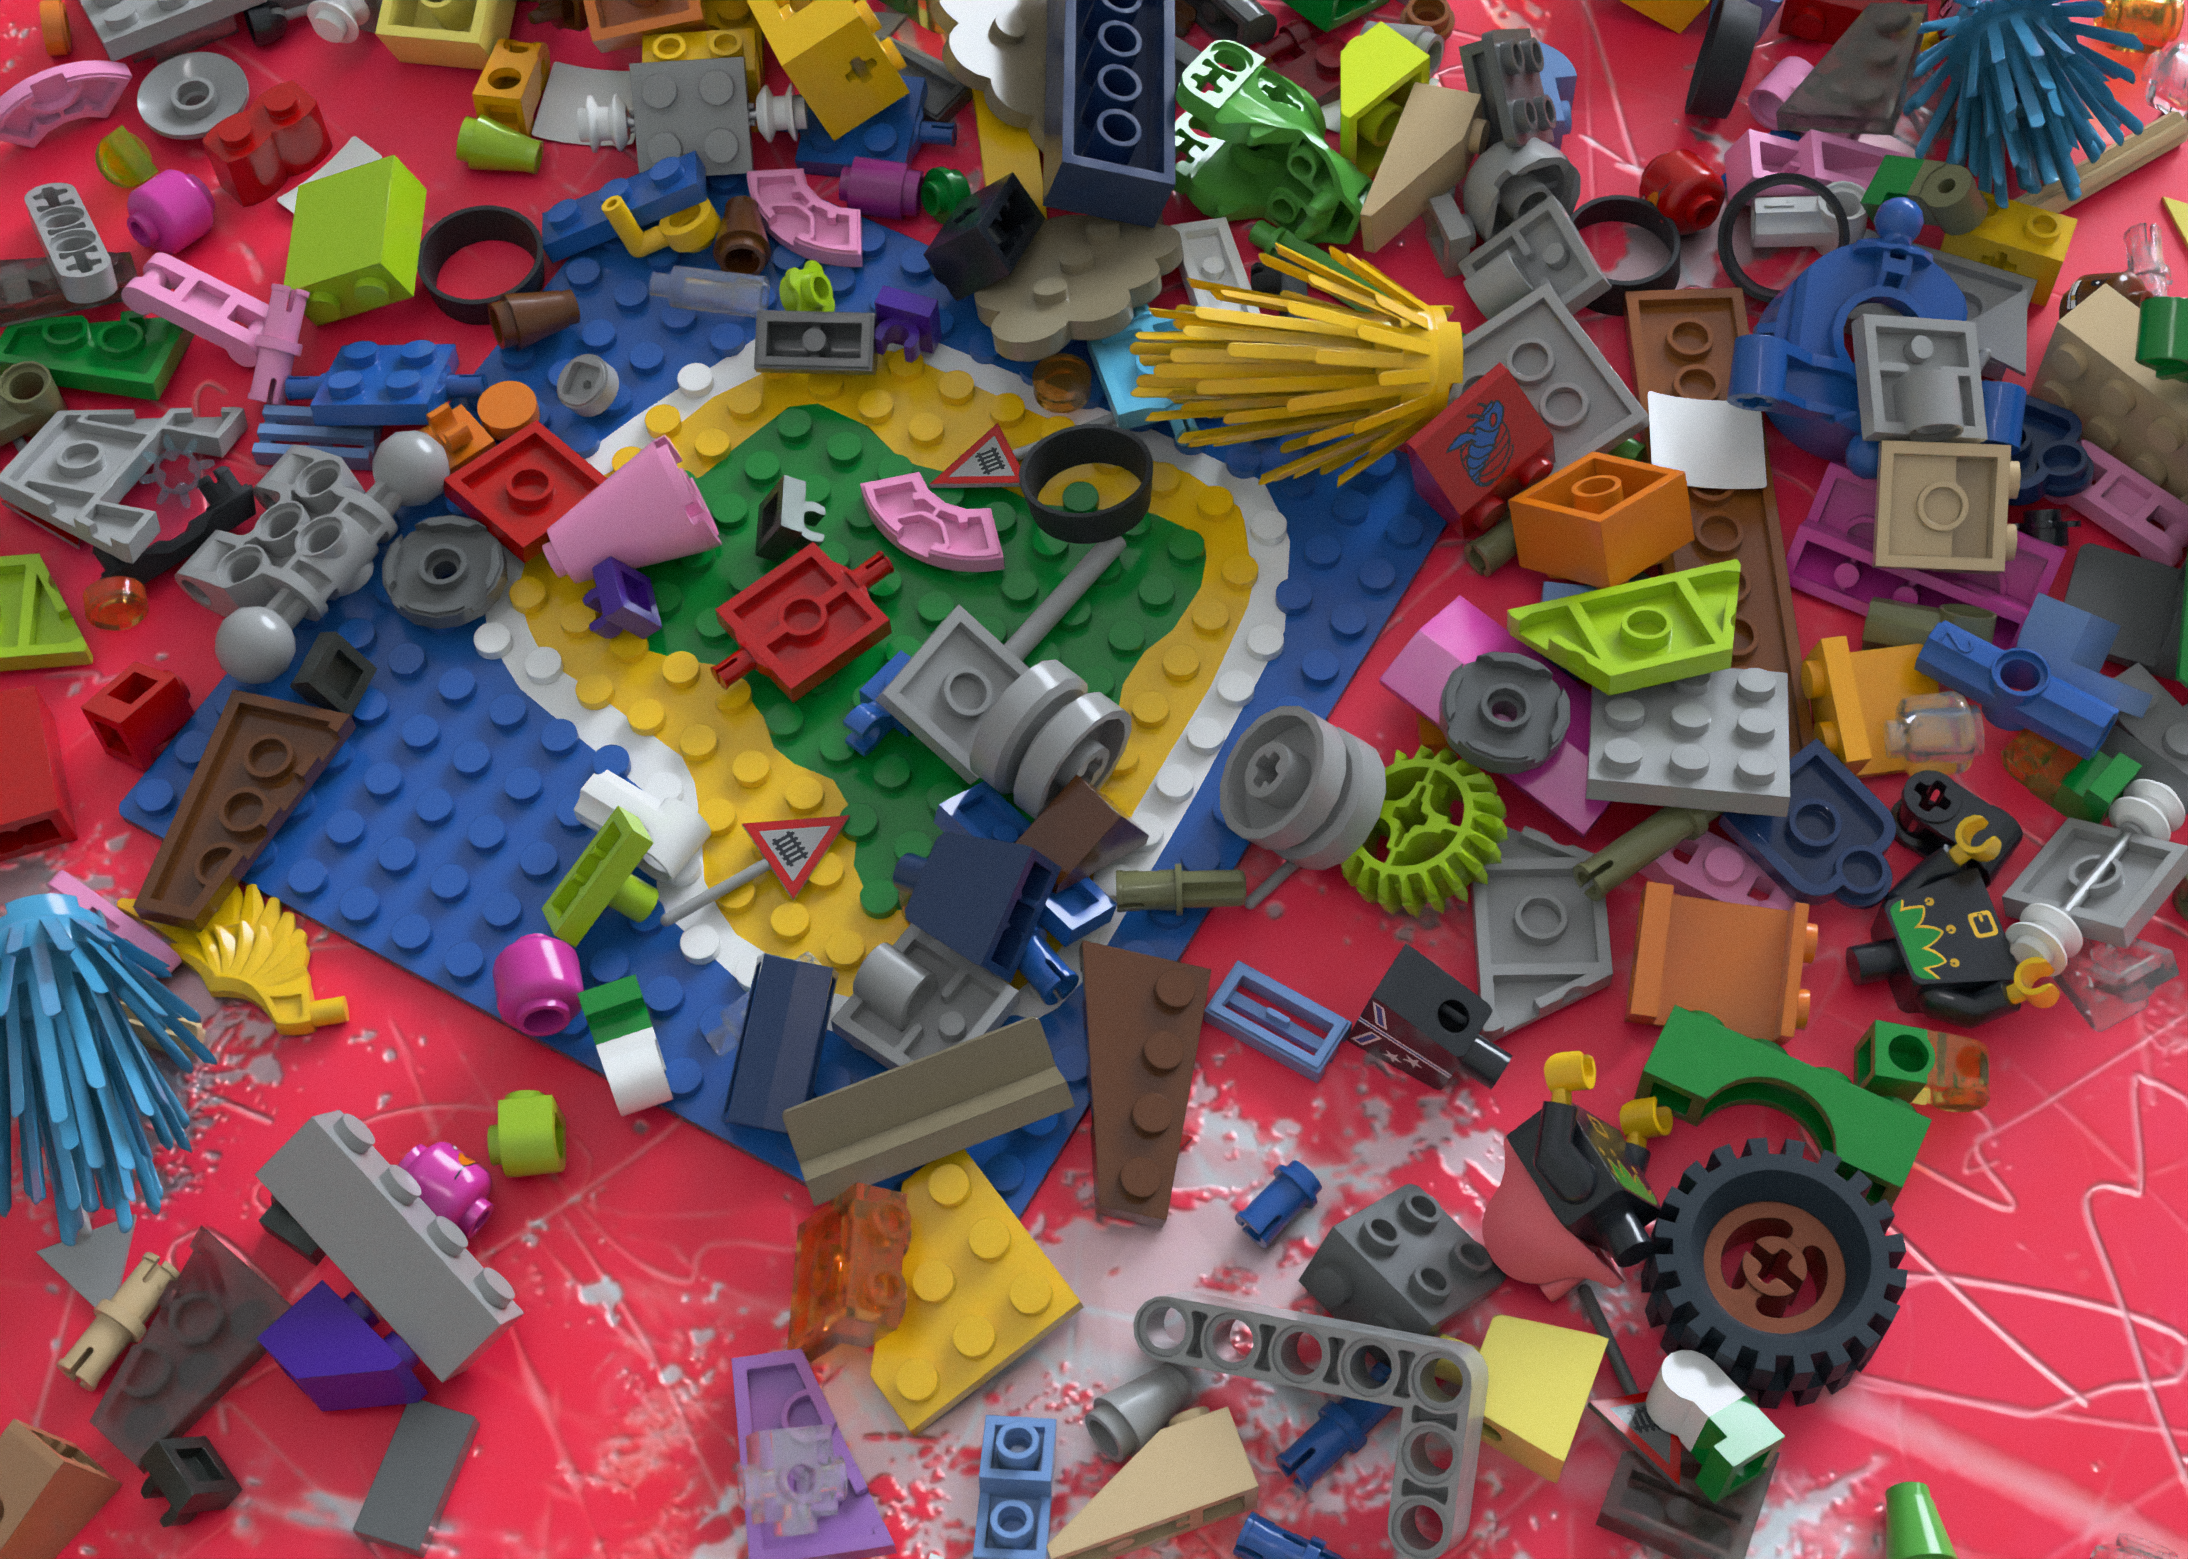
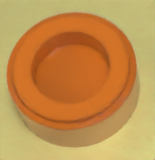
[40,0,72,56]
[477,381,540,441]

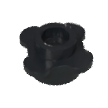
[2011,509,2081,546]

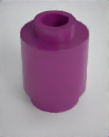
[839,156,925,221]

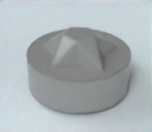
[557,354,619,417]

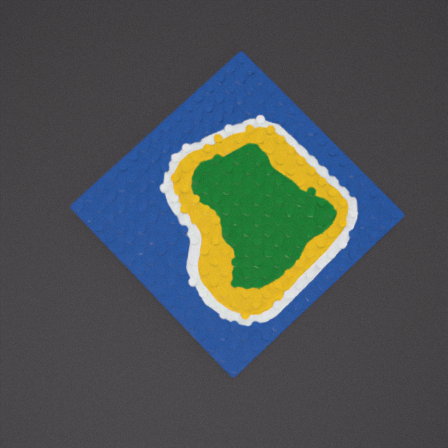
[119,170,1449,1234]

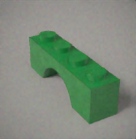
[1634,1005,1932,1209]

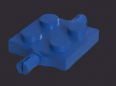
[779,76,957,177]
[285,340,488,426]

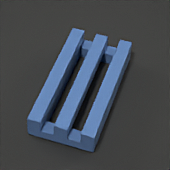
[252,404,384,471]
[1204,960,1352,1084]

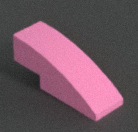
[1724,129,1909,206]

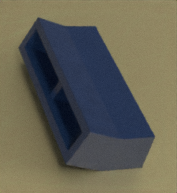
[721,953,839,1136]

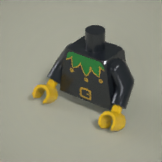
[1846,815,2060,1029]
[1506,1050,1673,1268]

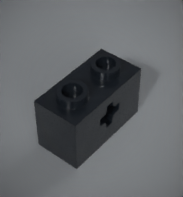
[923,172,1046,301]

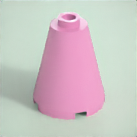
[542,434,722,584]

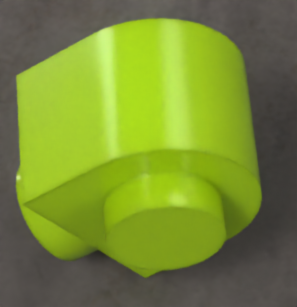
[487,1090,566,1178]

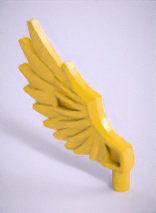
[116,884,349,1036]

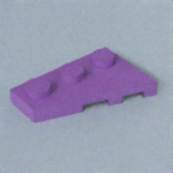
[731,1348,897,1559]

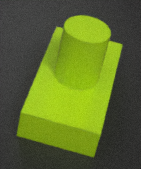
[541,805,659,948]

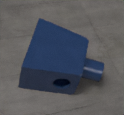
[893,832,1062,983]

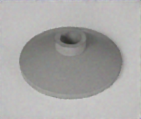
[137,52,250,140]

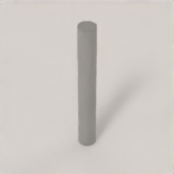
[1004,536,1126,661]

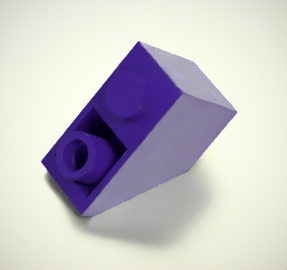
[256,1280,428,1412]

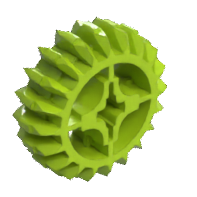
[1340,744,1509,918]

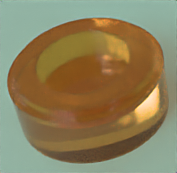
[1032,353,1092,413]
[82,576,149,631]

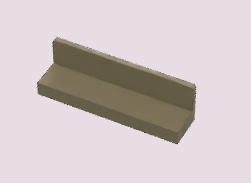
[782,1016,1075,1206]

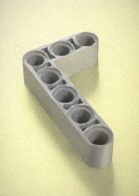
[1133,1292,1489,1559]

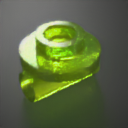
[95,125,159,188]

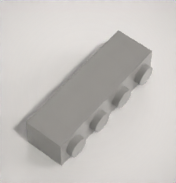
[255,1110,524,1383]

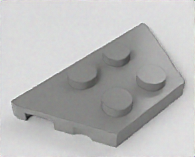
[1470,826,1613,1042]

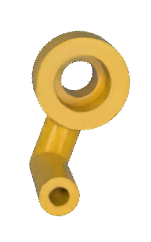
[601,195,721,258]

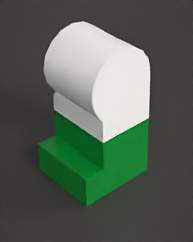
[577,974,673,1117]
[1646,1350,1785,1504]

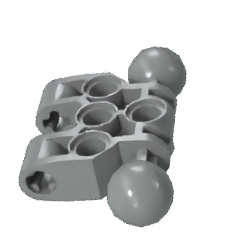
[174,430,450,684]

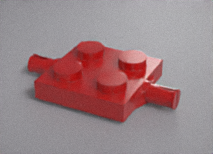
[710,542,894,703]

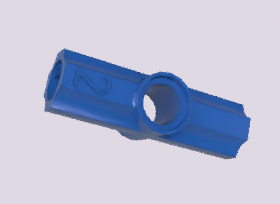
[1914,620,2120,761]

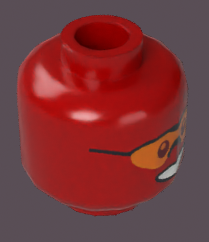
[1639,149,1725,236]

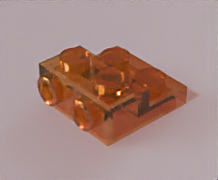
[787,1182,912,1362]

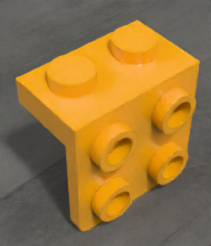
[1801,635,1953,778]

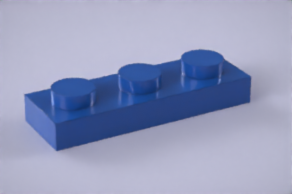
[542,150,707,263]
[933,781,1117,947]

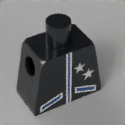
[1347,943,1513,1090]

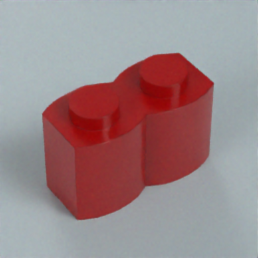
[202,80,333,207]

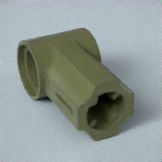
[0,361,68,447]
[1862,596,1997,651]

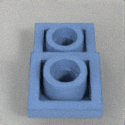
[973,1415,1057,1559]

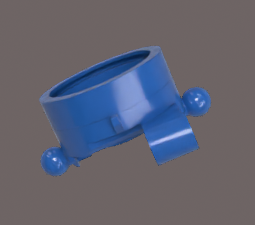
[1727,197,2027,479]

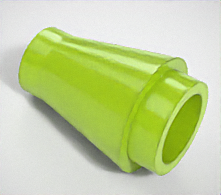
[456,114,544,174]

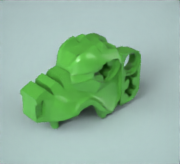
[1173,40,1373,244]

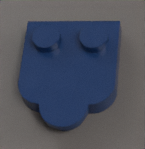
[1984,379,2094,506]
[1718,738,1896,909]

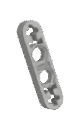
[24,183,118,303]

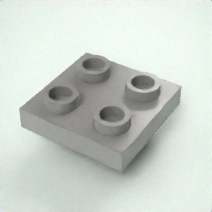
[1457,194,1612,320]
[1851,314,1988,444]
[831,923,1020,1070]

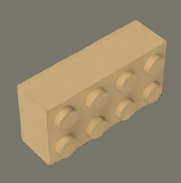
[2029,283,2188,505]

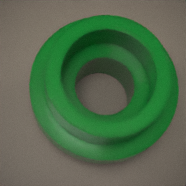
[920,166,971,224]

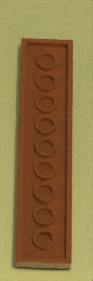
[1622,287,1814,760]

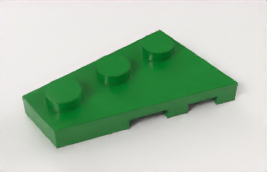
[0,311,195,401]

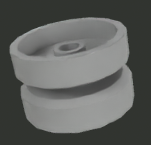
[970,659,1131,820]
[1220,706,1386,870]

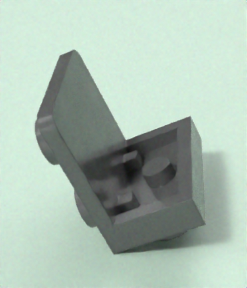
[1459,28,1557,153]
[2063,543,2187,681]
[1298,1184,1506,1375]

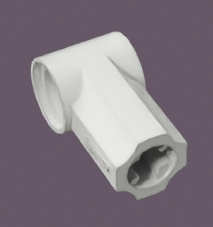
[1750,181,1868,255]
[573,770,711,884]

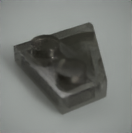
[1595,1450,1780,1559]

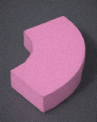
[0,60,132,148]
[747,168,863,267]
[860,472,1005,572]

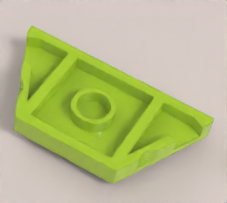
[0,553,93,671]
[1507,559,1741,696]

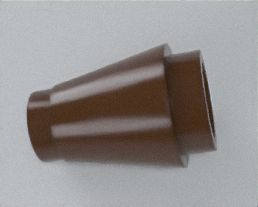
[713,196,771,280]
[488,289,580,351]

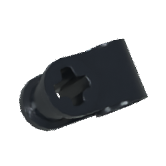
[1890,770,2023,888]

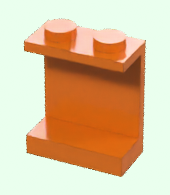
[1624,881,1818,1045]

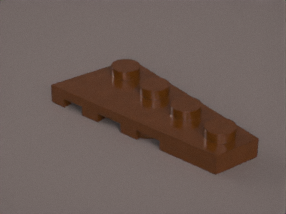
[133,690,356,932]
[1079,940,1211,1228]

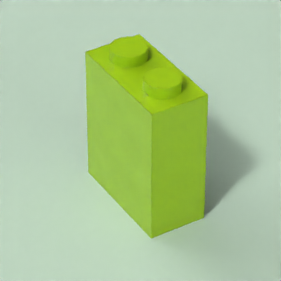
[284,155,427,326]

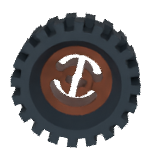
[1641,1137,1908,1409]

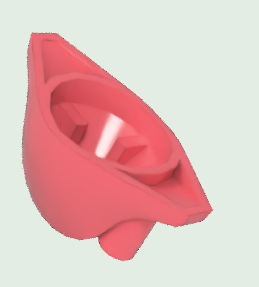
[1482,1137,1625,1303]

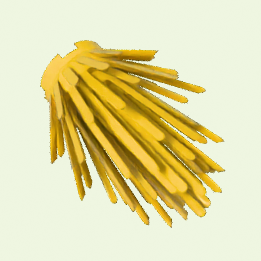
[1129,243,1463,488]

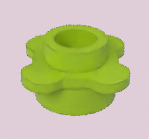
[779,260,835,312]

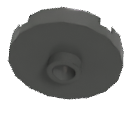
[382,515,508,629]
[1439,651,1570,774]

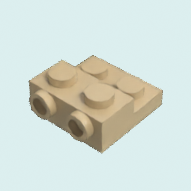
[1872,440,2021,575]

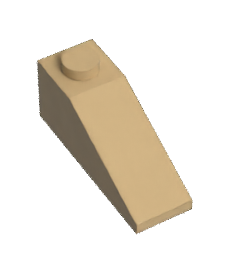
[1360,82,1490,253]
[1046,1406,1259,1559]

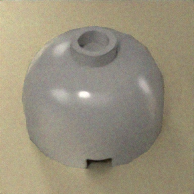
[1463,137,1581,242]

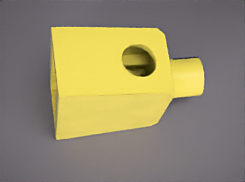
[1434,1314,1609,1483]

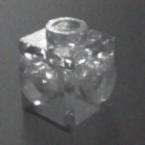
[737,1424,847,1537]

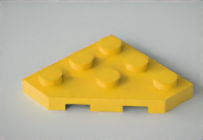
[870,1149,1084,1437]

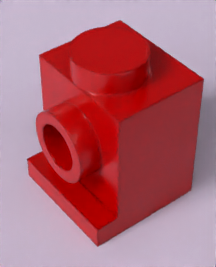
[80,661,195,770]

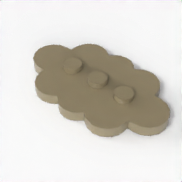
[930,0,1047,153]
[974,213,1184,362]

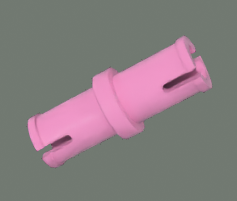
[247,283,310,405]

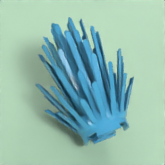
[1903,0,2144,208]
[0,893,217,1246]

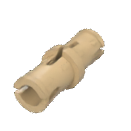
[56,1252,182,1392]

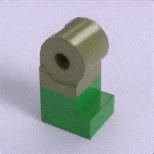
[1860,155,1988,236]

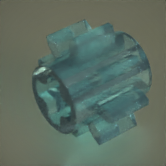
[139,435,215,508]

